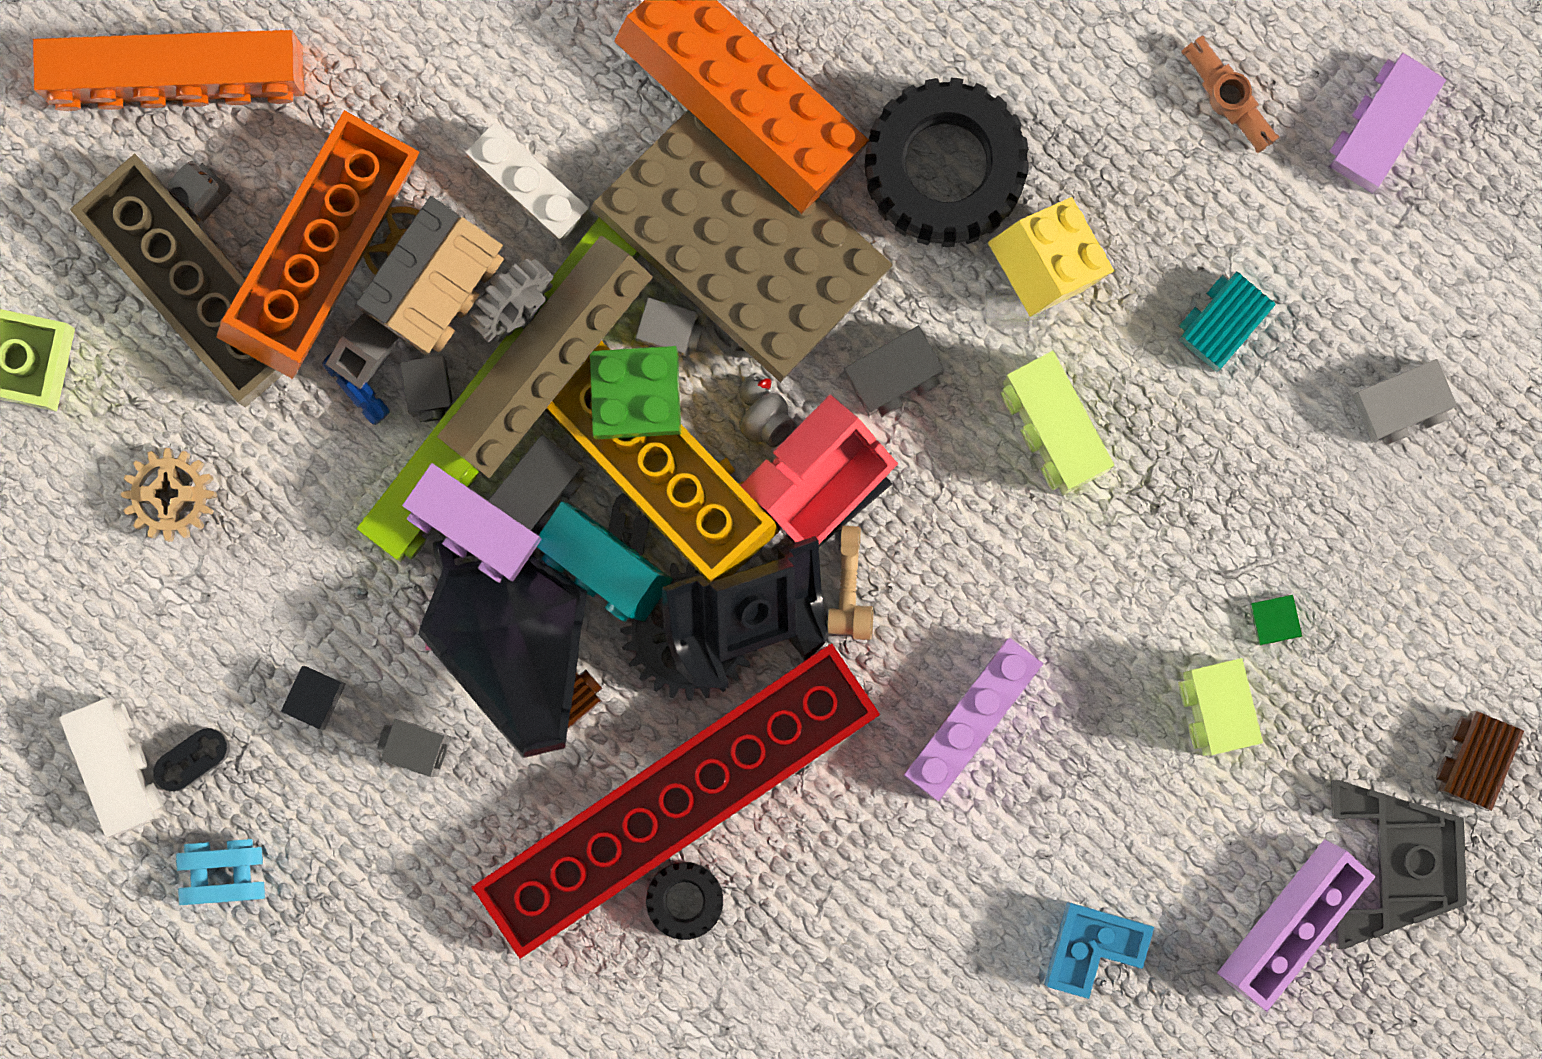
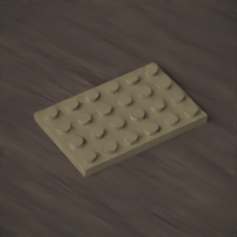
[590,110,893,383]

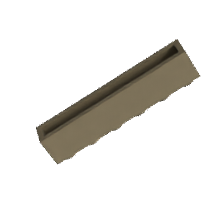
[437,236,653,478]

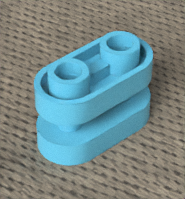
[176,839,265,905]

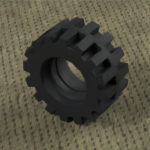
[646,862,723,940]

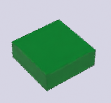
[1250,595,1302,646]

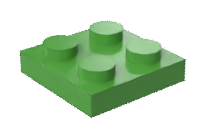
[590,346,681,440]

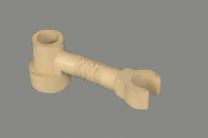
[828,526,873,640]

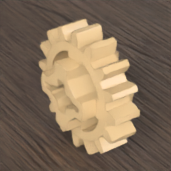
[121,448,217,542]

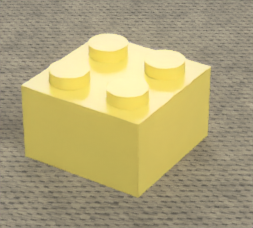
[987,197,1114,317]

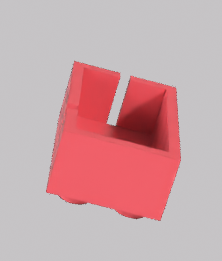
[740,394,898,544]

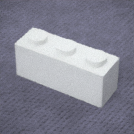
[465,121,592,246]
[59,698,163,838]

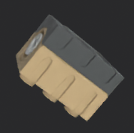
[354,195,505,355]

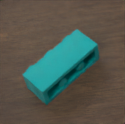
[537,502,673,622]

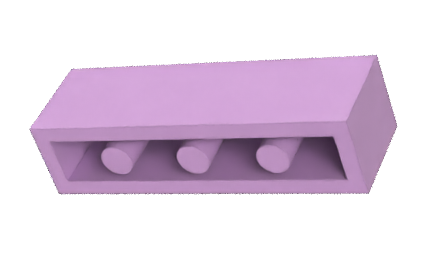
[903,637,1044,801]
[1217,839,1376,1012]

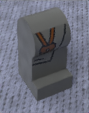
[167,161,232,222]

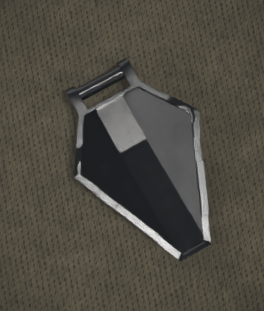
[418,540,587,758]

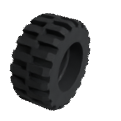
[864,77,1029,247]

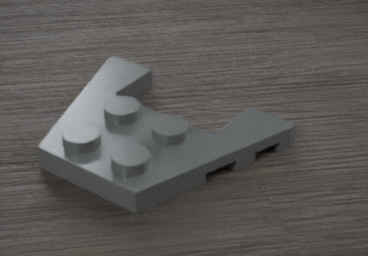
[1331,780,1467,949]

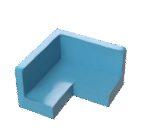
[1044,902,1154,999]

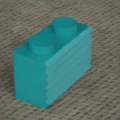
[1178,271,1276,373]

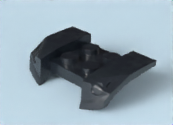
[662,536,828,688]

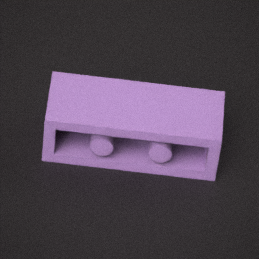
[1329,53,1447,194]
[402,463,542,583]

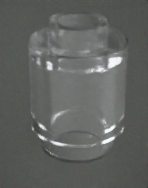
[986,286,1046,329]

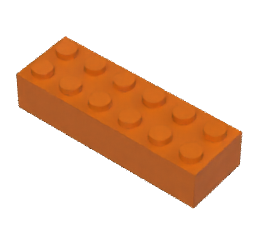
[614,0,869,214]
[33,30,304,111]
[216,110,420,379]

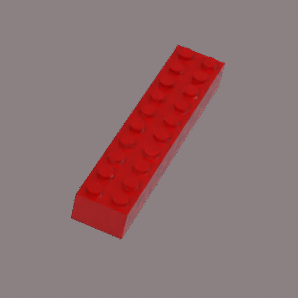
[472,643,880,959]

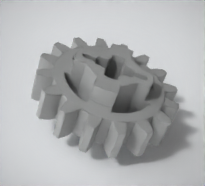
[470,258,554,342]

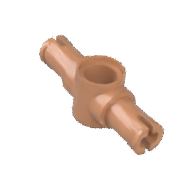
[1181,35,1280,154]

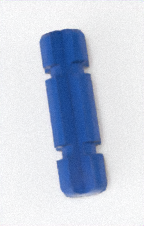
[322,353,390,425]

